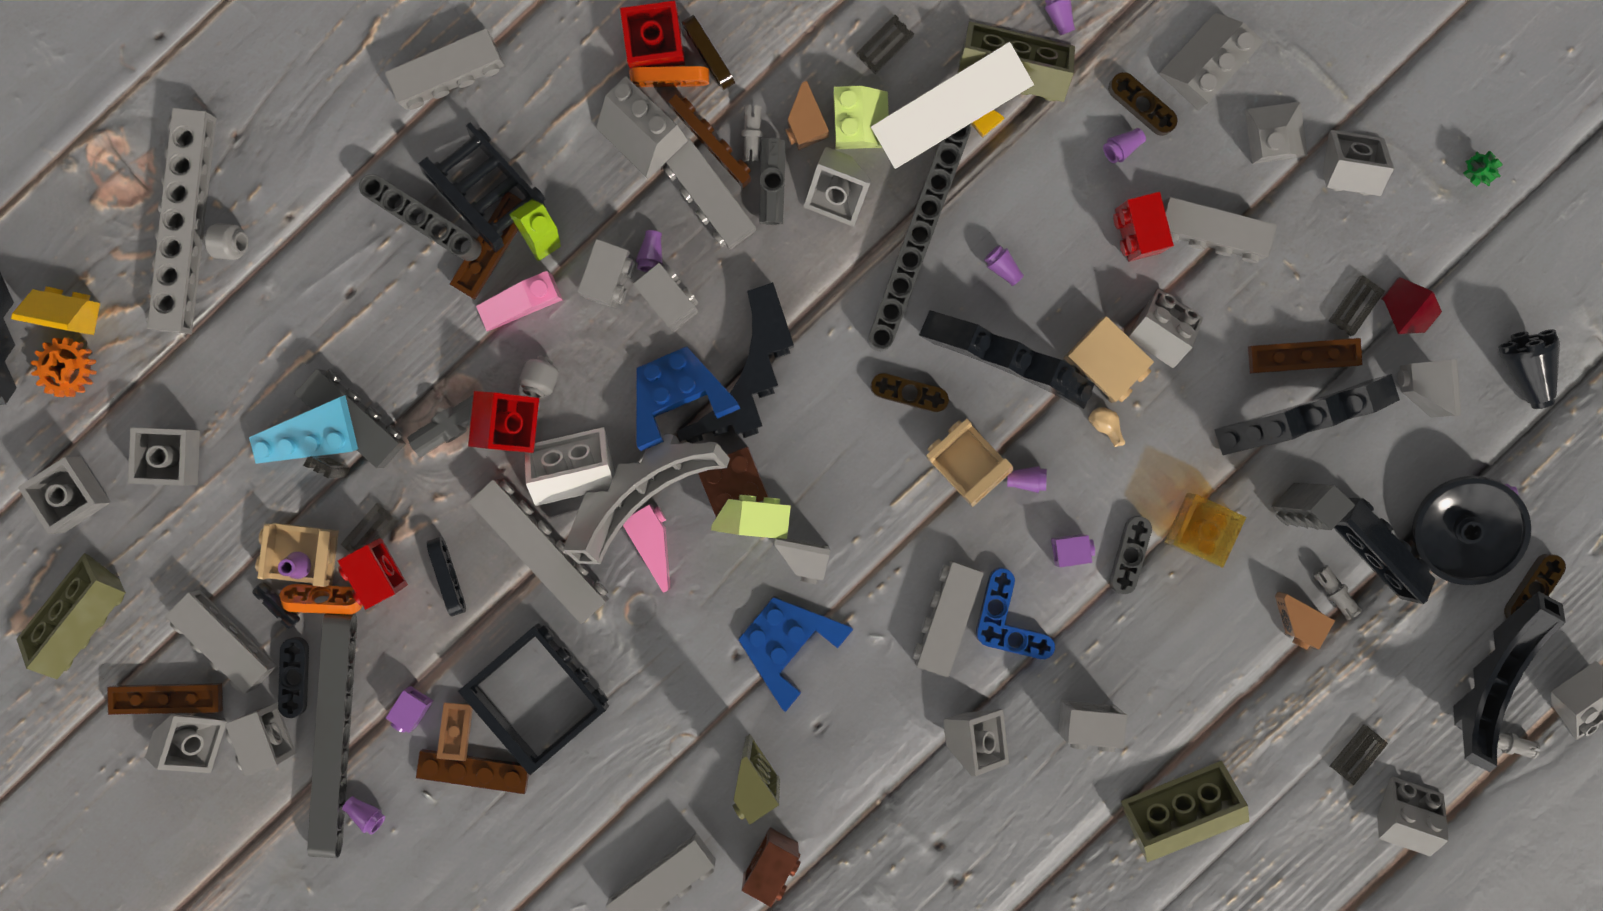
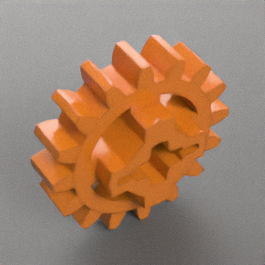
[31,338,97,398]

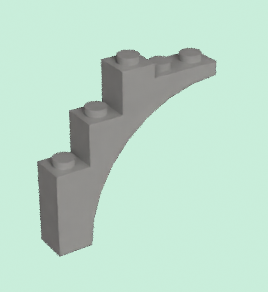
[563,434,730,564]

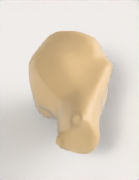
[1088,407,1125,447]

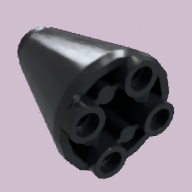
[1498,329,1560,409]

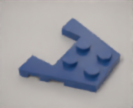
[636,346,740,451]
[739,596,853,712]

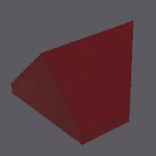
[1381,277,1442,334]

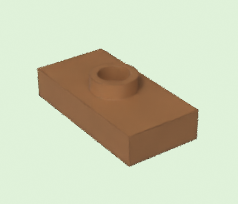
[437,703,473,761]

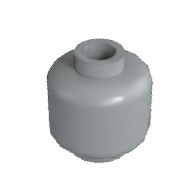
[203,224,249,260]
[519,356,559,399]

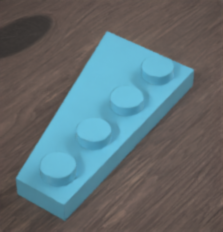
[249,395,358,464]

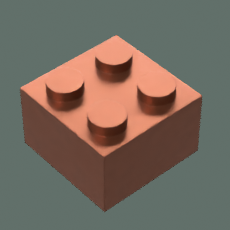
[698,447,769,517]
[741,827,801,907]

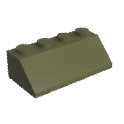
[957,21,1075,102]
[16,553,126,679]
[732,734,780,824]
[1121,761,1249,863]

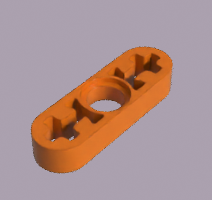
[629,66,709,87]
[279,584,363,615]

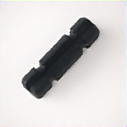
[252,582,300,629]

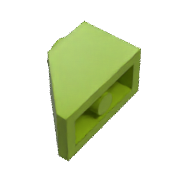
[509,199,561,261]

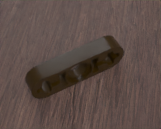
[681,15,735,91]
[1109,72,1178,136]
[871,373,949,413]
[1504,554,1566,618]

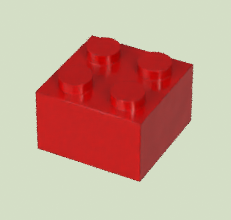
[620,0,685,69]
[1113,191,1174,262]
[468,391,539,453]
[337,538,408,610]

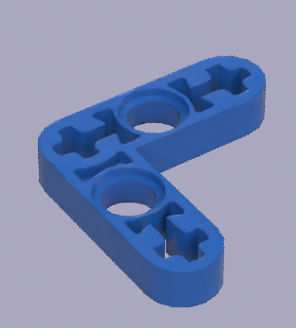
[976,568,1055,659]

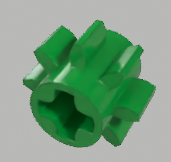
[1463,151,1503,187]

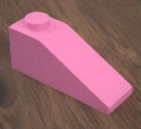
[476,271,563,332]
[623,504,670,593]

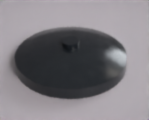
[1412,476,1531,585]

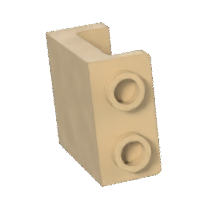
[1064,316,1154,403]
[926,419,1013,507]
[255,523,339,587]

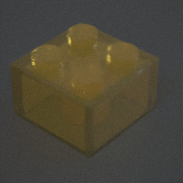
[1164,493,1247,568]

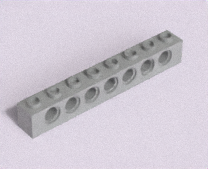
[146,108,217,335]

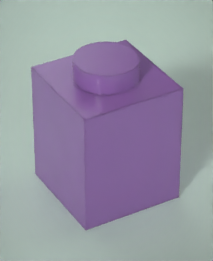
[1051,534,1095,567]
[386,686,434,733]

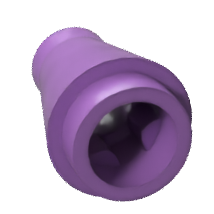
[1044,0,1076,36]
[1103,128,1146,163]
[635,230,663,272]
[984,245,1024,286]
[1007,466,1047,493]
[278,552,311,579]
[342,796,385,835]

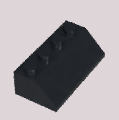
[1334,498,1435,604]

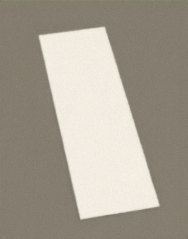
[871,42,1034,169]

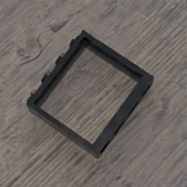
[458,623,609,775]

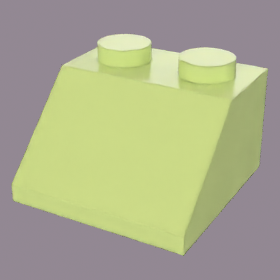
[833,86,889,149]
[711,495,791,539]

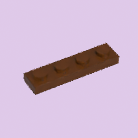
[668,94,751,189]
[450,192,522,300]
[1248,338,1363,374]
[107,683,223,715]
[416,749,529,794]

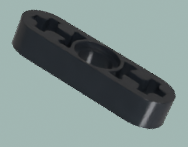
[427,537,466,617]
[278,637,309,718]

